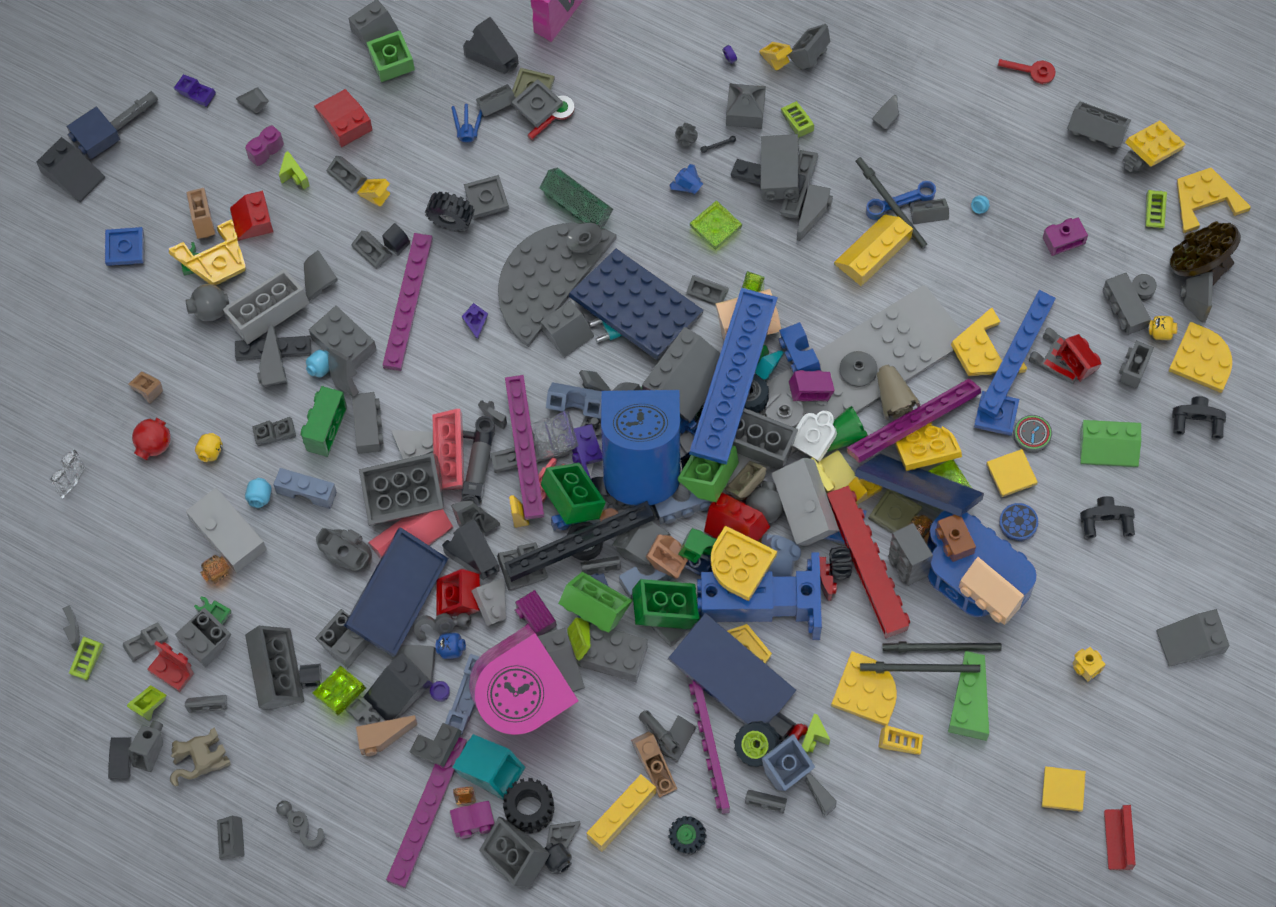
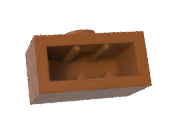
[935,515,976,562]

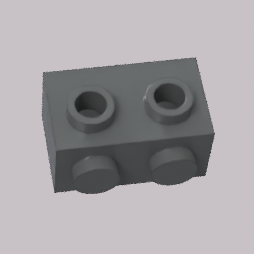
[1119,340,1154,388]

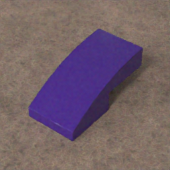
[174,74,216,107]

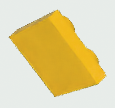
[986,449,1038,497]
[1042,766,1086,812]

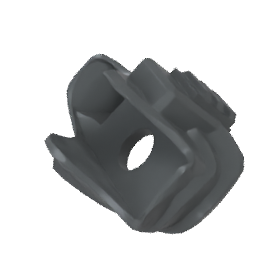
[316,528,371,571]

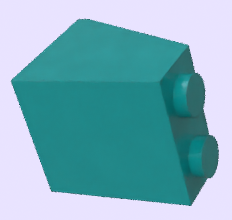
[452,734,526,800]

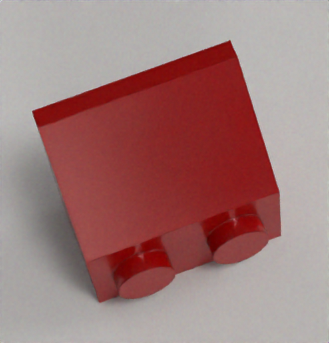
[230,190,274,241]
[1058,334,1102,382]
[436,569,480,616]

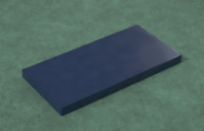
[855,454,984,517]
[344,527,449,657]
[667,613,796,725]

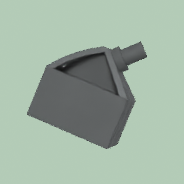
[726,83,766,129]

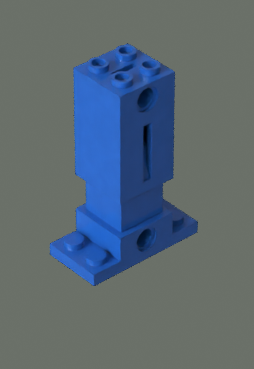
[697,552,822,640]

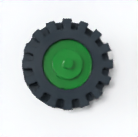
[668,816,707,854]

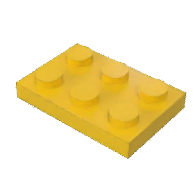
[1125,120,1186,167]

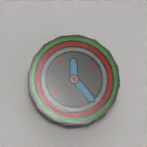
[1013,415,1052,452]

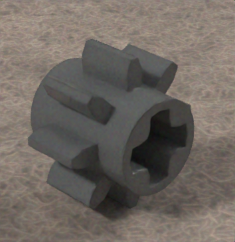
[675,123,698,147]
[1123,150,1145,172]

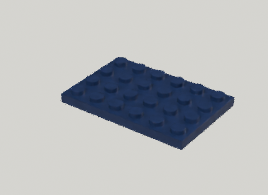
[569,248,704,360]

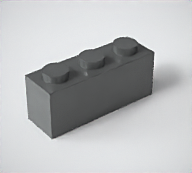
[1103,272,1151,335]
[352,392,384,454]

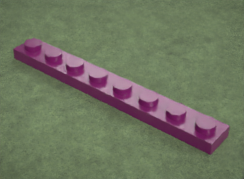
[382,233,433,371]
[505,375,544,520]
[847,378,981,463]
[686,675,730,814]
[386,737,467,889]

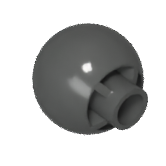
[185,284,229,322]
[745,481,784,523]

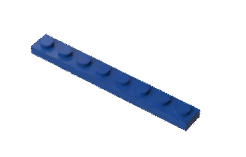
[978,290,1056,418]

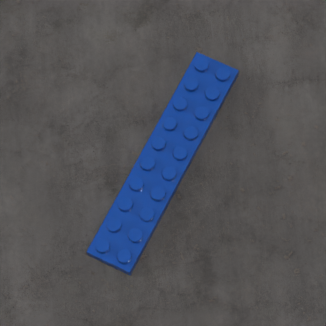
[689,288,778,465]

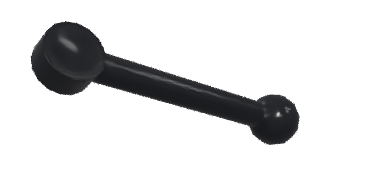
[700,136,736,153]

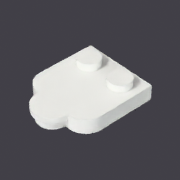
[793,411,837,462]

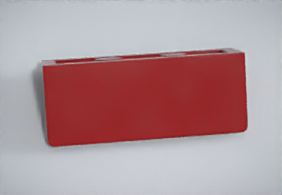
[1104,805,1136,870]

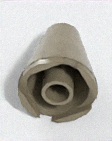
[877,364,921,420]

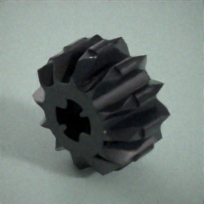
[829,546,852,580]

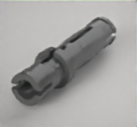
[110,91,158,131]
[639,710,681,755]

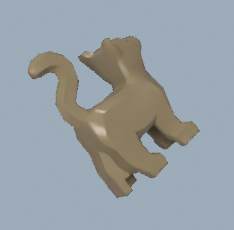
[170,727,231,787]

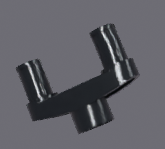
[1172,396,1226,439]
[1080,496,1135,539]

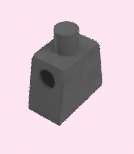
[128,721,163,772]

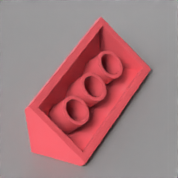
[432,409,464,490]
[368,509,454,559]

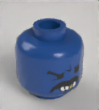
[435,633,466,659]

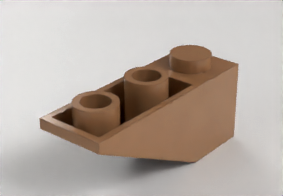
[631,731,677,798]

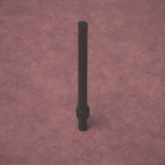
[855,157,928,248]
[882,641,1002,653]
[860,661,981,673]

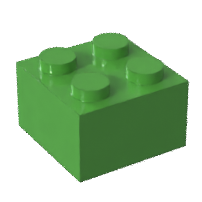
[366,30,415,82]

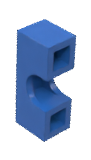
[778,322,821,373]

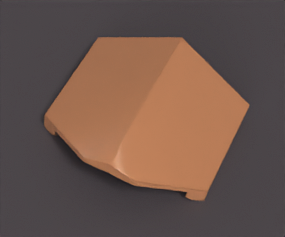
[646,535,688,579]

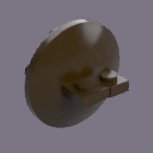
[1170,221,1241,285]

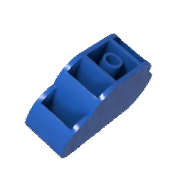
[927,511,1037,617]

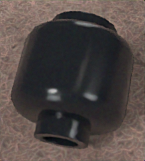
[545,843,572,874]

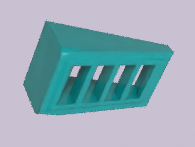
[755,350,784,380]

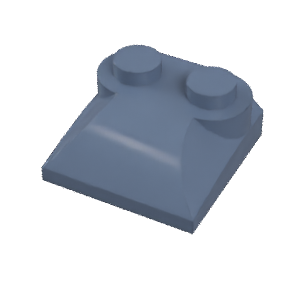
[762,534,801,577]

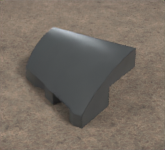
[304,250,338,301]
[451,501,500,533]

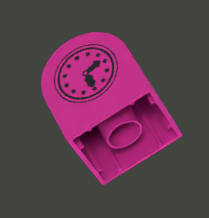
[469,625,578,735]

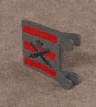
[1029,328,1077,384]

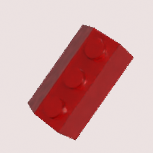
[704,493,770,542]

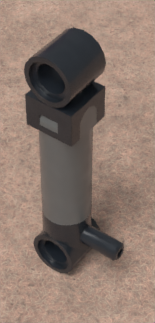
[460,416,495,507]

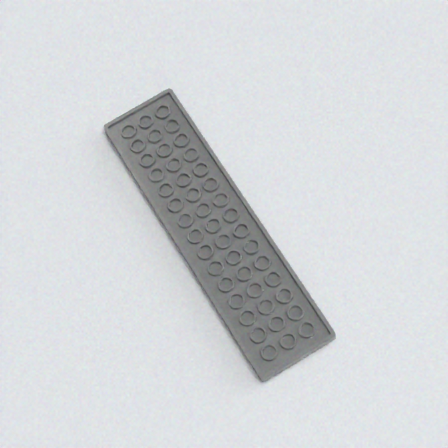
[680,285,963,495]

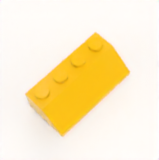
[834,214,913,287]

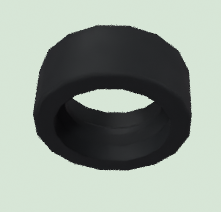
[567,522,603,561]

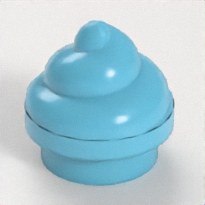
[971,195,990,214]

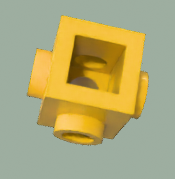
[1073,647,1106,682]

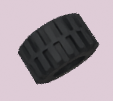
[503,778,555,834]

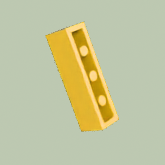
[586,774,656,852]

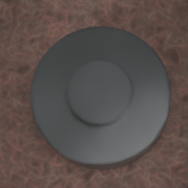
[1132,274,1157,299]

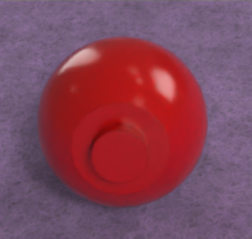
[132,417,171,460]

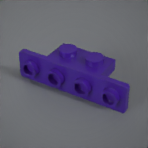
[561,412,602,479]

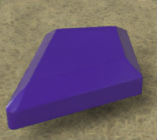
[462,303,488,339]

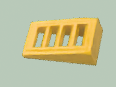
[509,495,529,528]
[878,725,923,755]

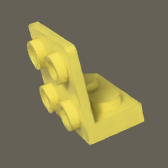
[811,450,858,494]

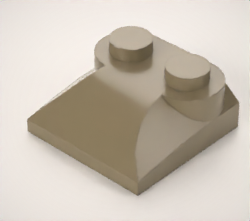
[725,461,766,501]

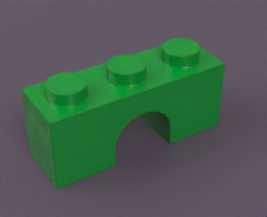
[678,528,717,563]

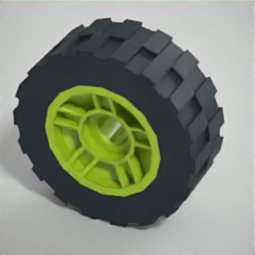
[734,721,781,767]

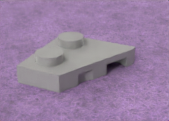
[391,430,433,459]
[472,578,506,626]

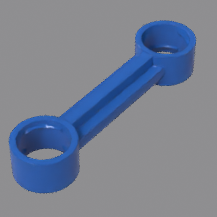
[866,181,936,220]

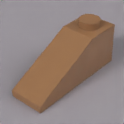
[186,188,215,239]
[356,715,417,756]

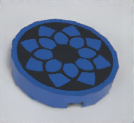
[999,503,1038,541]

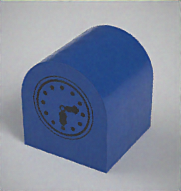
[601,390,680,506]

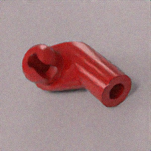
[788,723,808,741]

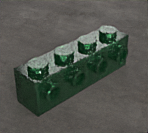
[539,167,613,227]

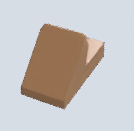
[128,371,163,403]

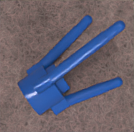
[451,104,482,142]

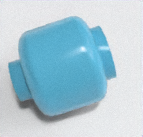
[306,350,330,378]
[245,478,272,508]

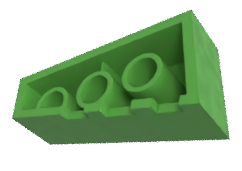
[948,651,989,741]

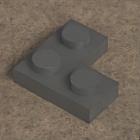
[409,723,462,767]

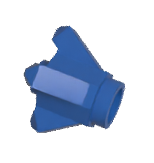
[669,164,703,195]

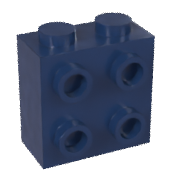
[66,106,120,160]

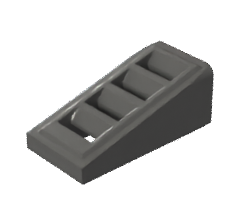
[805,773,837,817]

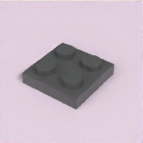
[512,79,563,128]
[464,175,509,219]

